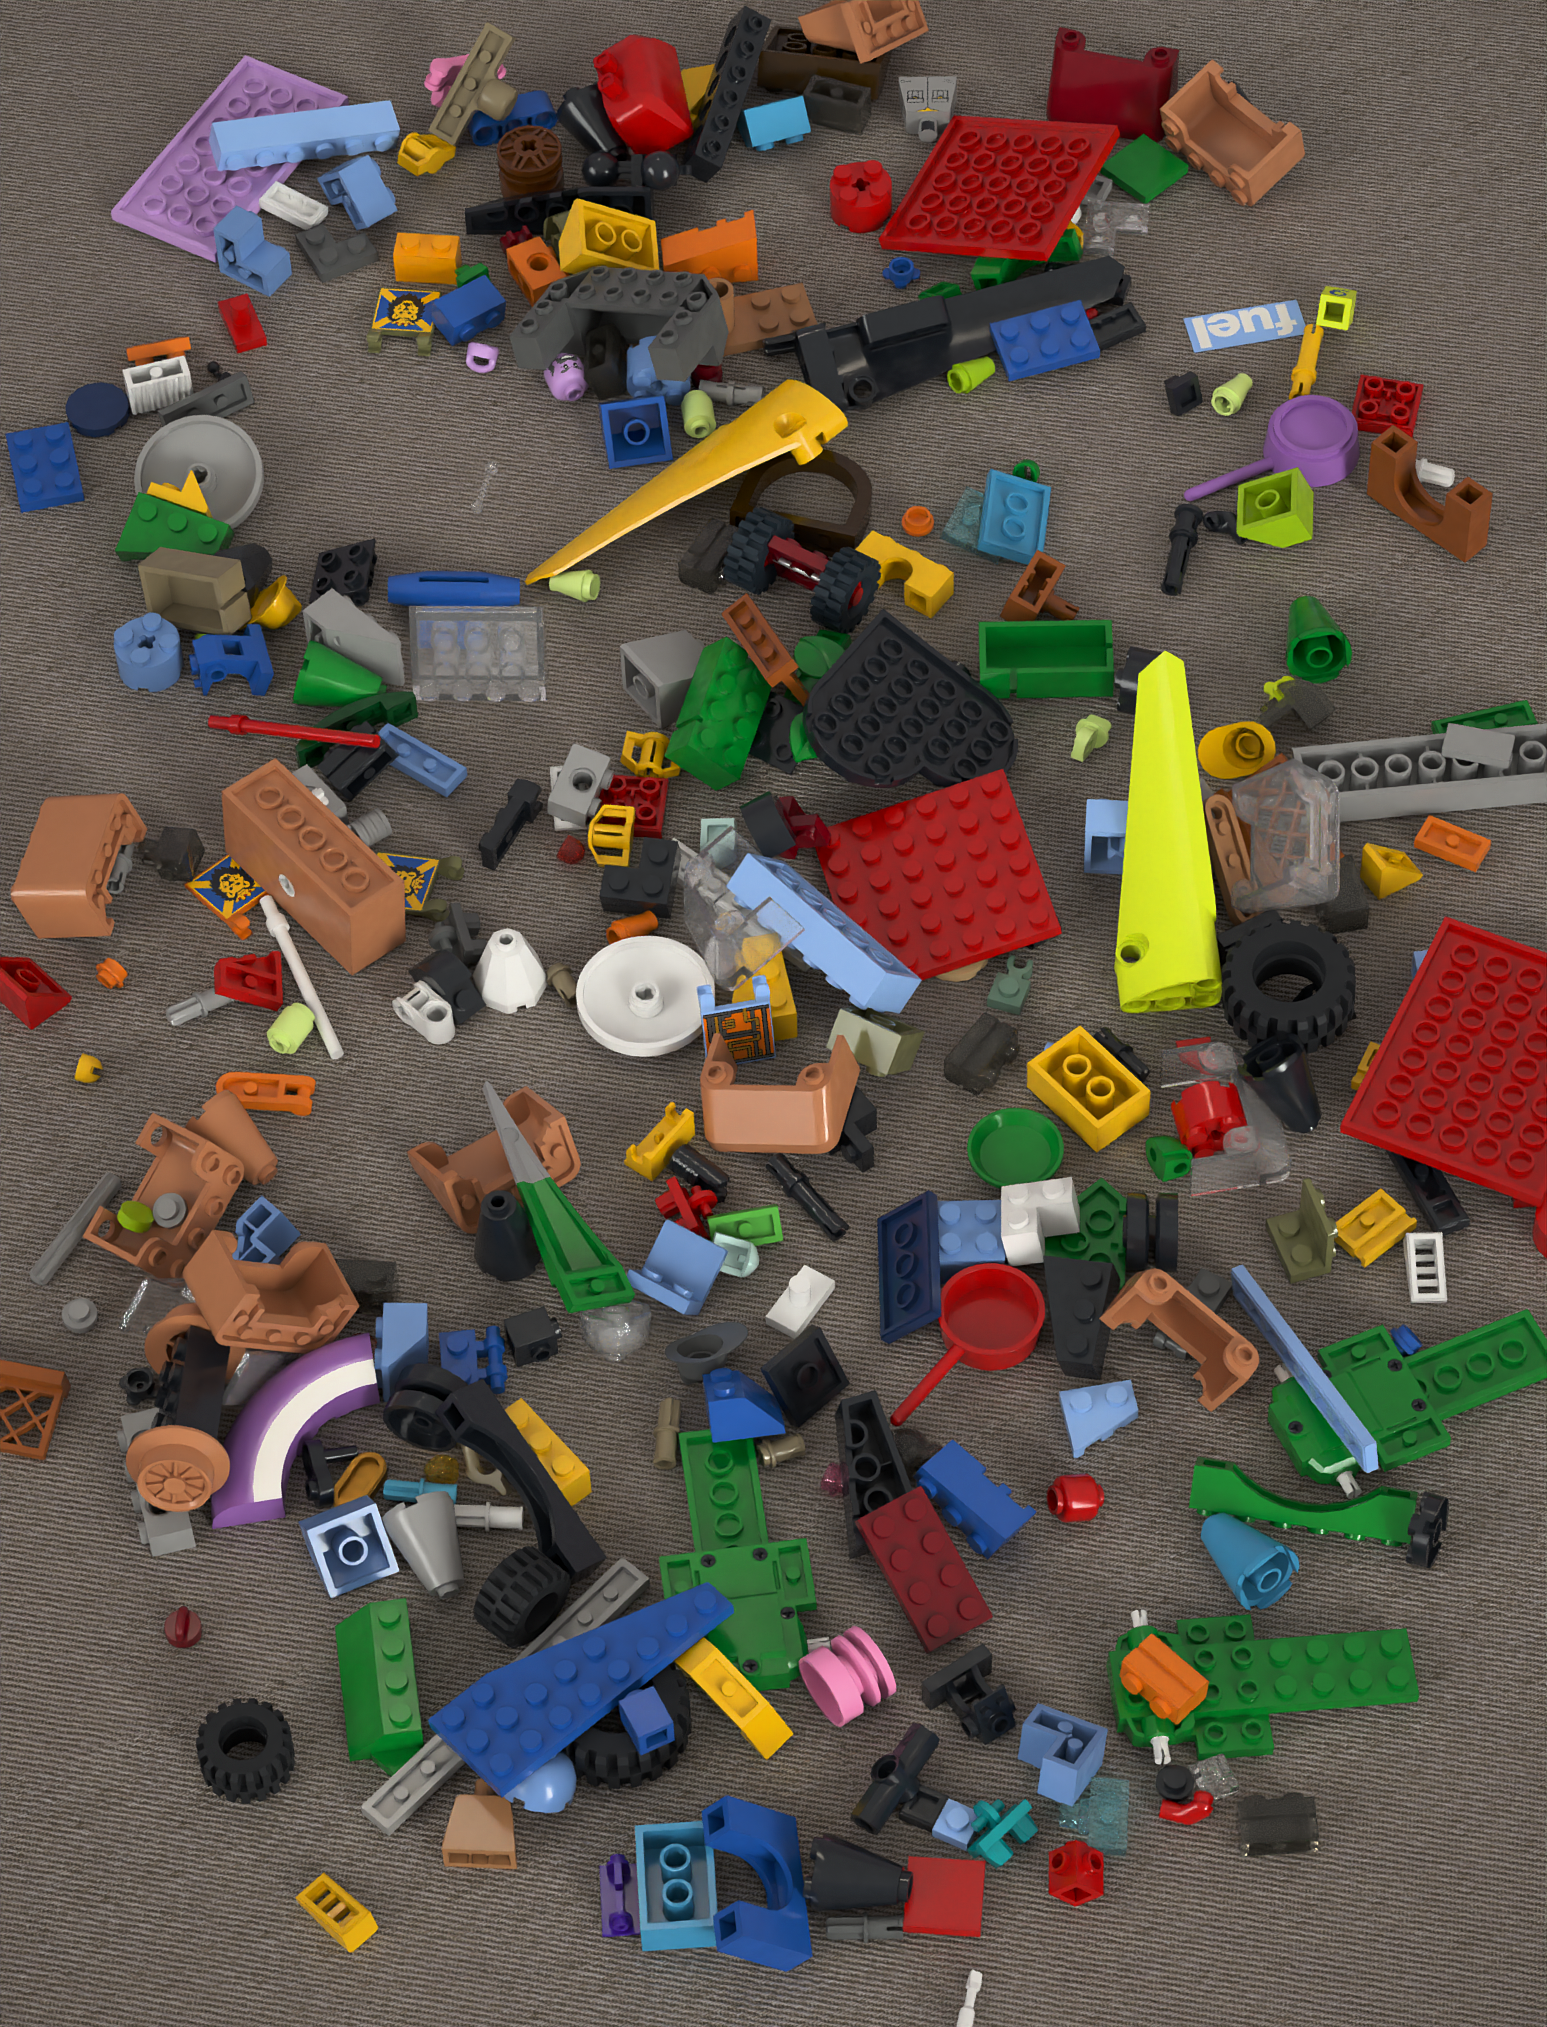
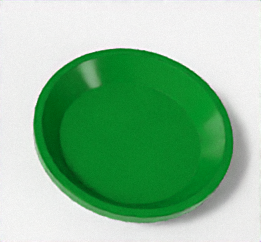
[967,1108,1064,1189]

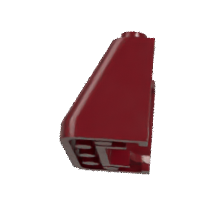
[1046,27,1179,142]

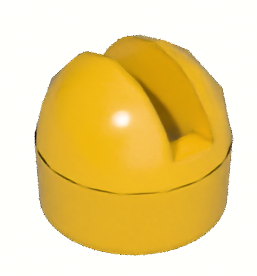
[75,1053,103,1083]

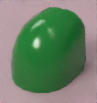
[1145,1135,1192,1182]

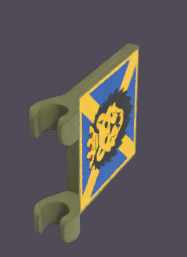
[366,287,442,356]
[376,851,465,922]

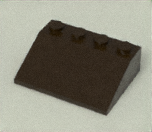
[757,25,893,103]

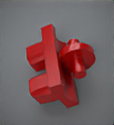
[655,1176,718,1240]

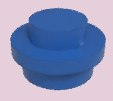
[1390,1324,1423,1357]

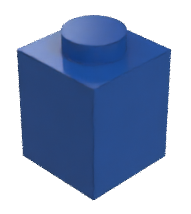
[619,1686,675,1756]

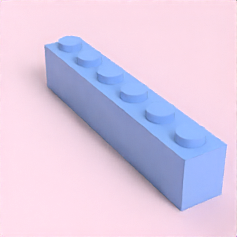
[209,100,400,171]

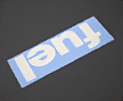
[1183,299,1306,353]

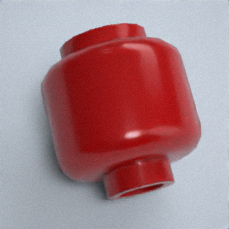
[1046,1473,1104,1523]

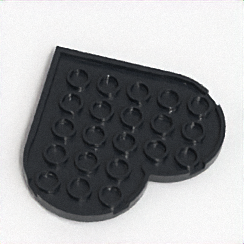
[803,609,1018,788]

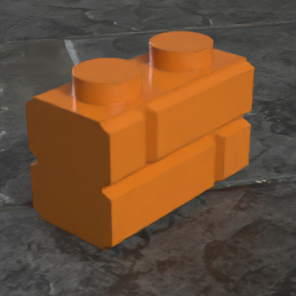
[1120,1634,1209,1725]

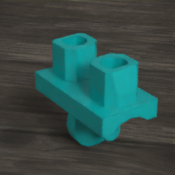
[966,1799,1039,1869]

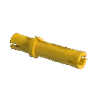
[1289,324,1324,400]

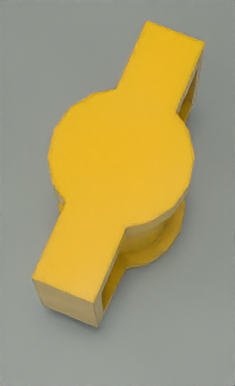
[397,132,456,176]
[620,731,681,778]
[588,804,636,867]

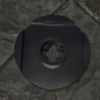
[1406,1491,1449,1568]

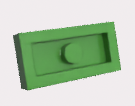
[706,1204,783,1246]

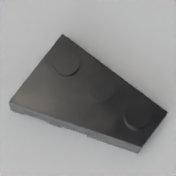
[1043,1255,1121,1380]

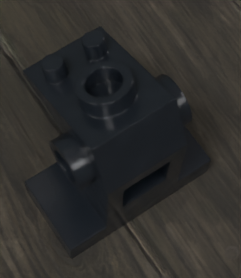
[922,1644,1016,1745]

